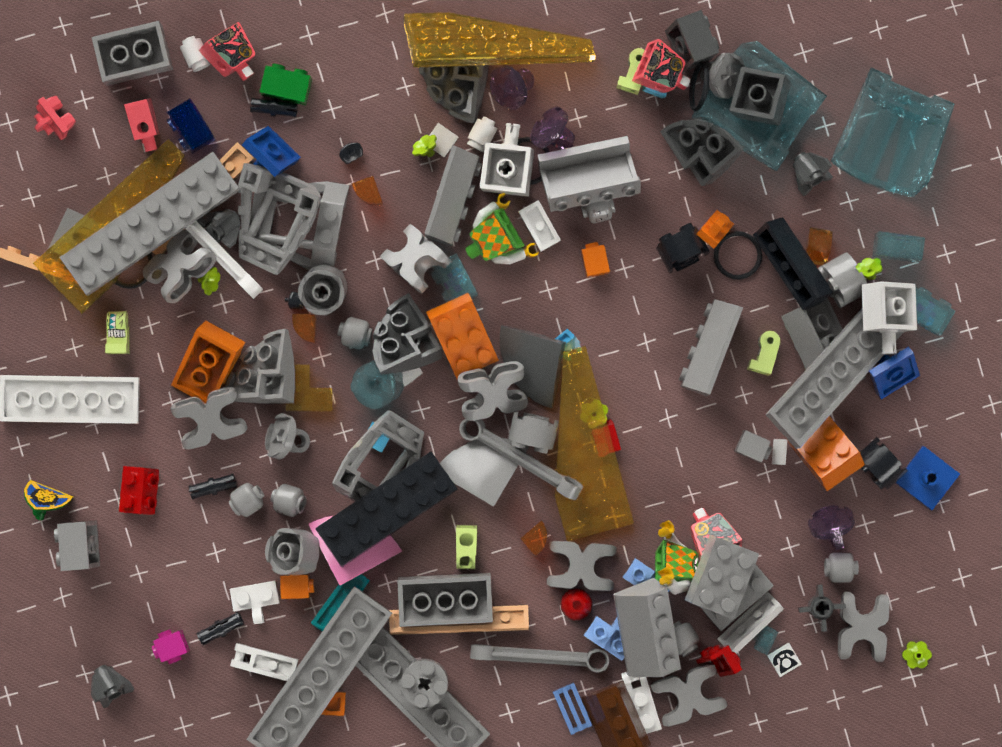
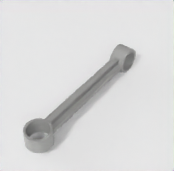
[459,419,583,500]
[470,644,609,672]

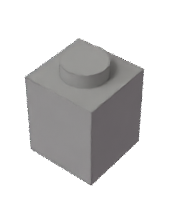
[734,430,772,463]

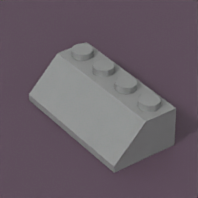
[424,145,482,246]
[781,298,866,380]
[679,299,743,396]
[397,573,493,627]
[613,578,681,677]

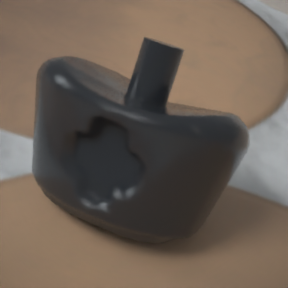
[339,142,363,164]
[285,292,305,309]

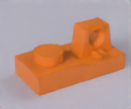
[696,210,734,249]

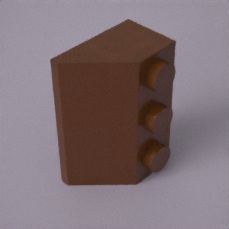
[581,680,651,747]

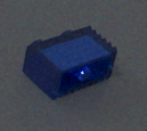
[167,98,216,154]

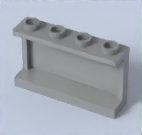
[538,136,641,212]

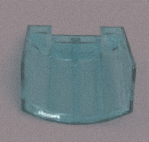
[691,41,827,171]
[830,67,955,197]

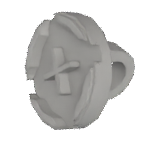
[700,52,745,99]
[265,413,310,460]

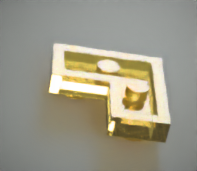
[286,365,333,411]

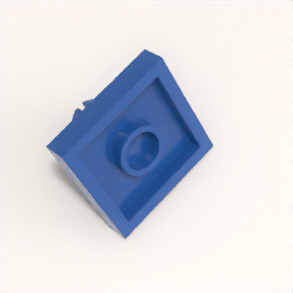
[242,126,301,177]
[869,346,920,399]
[896,446,960,510]

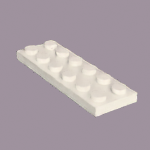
[0,375,140,424]

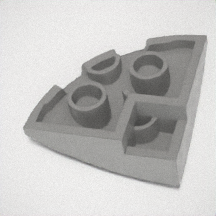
[225,329,295,404]
[440,438,529,507]

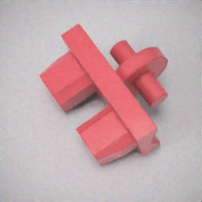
[34,95,76,140]

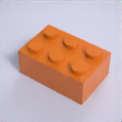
[426,293,499,380]
[786,416,865,491]

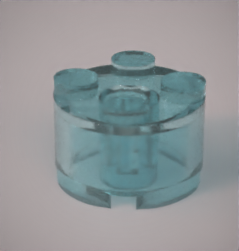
[350,360,404,409]

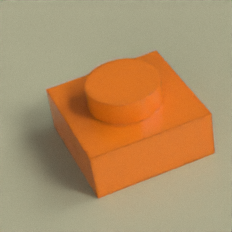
[321,691,346,716]

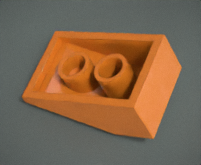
[171,320,246,403]

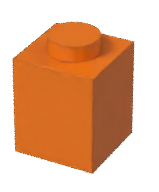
[581,242,610,278]
[280,574,314,599]

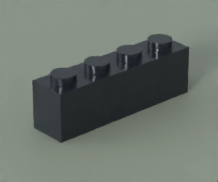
[753,217,833,310]

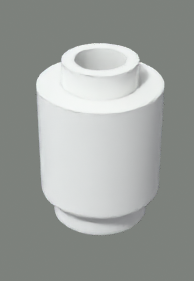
[180,36,210,72]
[467,116,498,152]

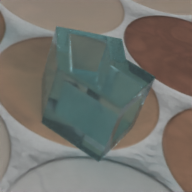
[754,626,778,655]

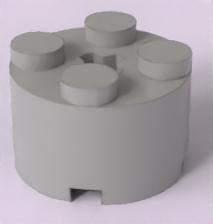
[817,252,867,308]
[298,264,347,315]
[508,411,559,454]
[265,528,319,576]
[401,659,448,708]

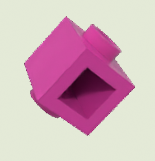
[152,629,190,664]

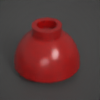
[560,588,593,621]

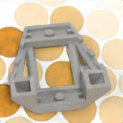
[238,163,321,275]
[250,181,350,270]
[332,410,424,502]

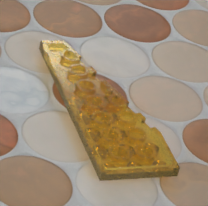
[403,12,596,67]
[33,139,185,314]
[555,345,634,541]

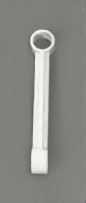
[185,221,264,299]

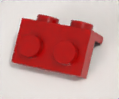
[119,466,159,515]
[696,644,743,677]

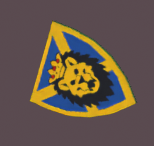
[24,480,73,520]

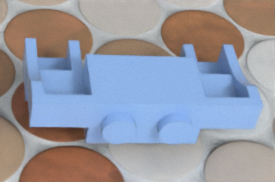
[584,558,669,661]

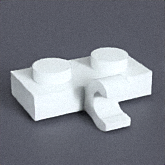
[230,581,280,624]

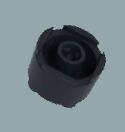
[656,223,710,273]
[860,437,908,490]

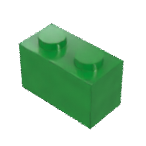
[259,63,312,106]

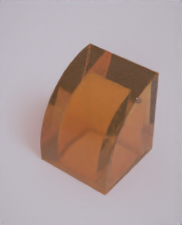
[351,176,383,206]
[805,227,833,266]
[292,314,317,344]
[520,520,547,556]

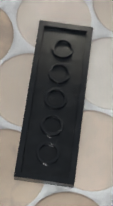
[315,451,457,568]

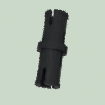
[250,98,298,118]
[189,473,237,500]
[197,612,245,646]

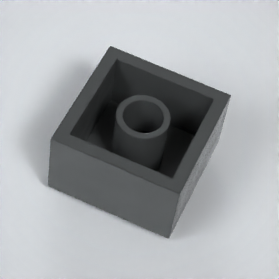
[665,10,719,73]
[729,67,792,126]

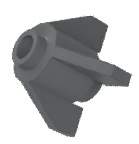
[793,152,833,196]
[197,209,240,248]
[798,584,846,632]
[91,665,135,708]

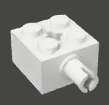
[480,123,534,197]
[862,282,917,355]

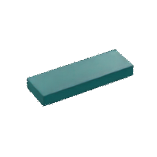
[311,574,370,631]

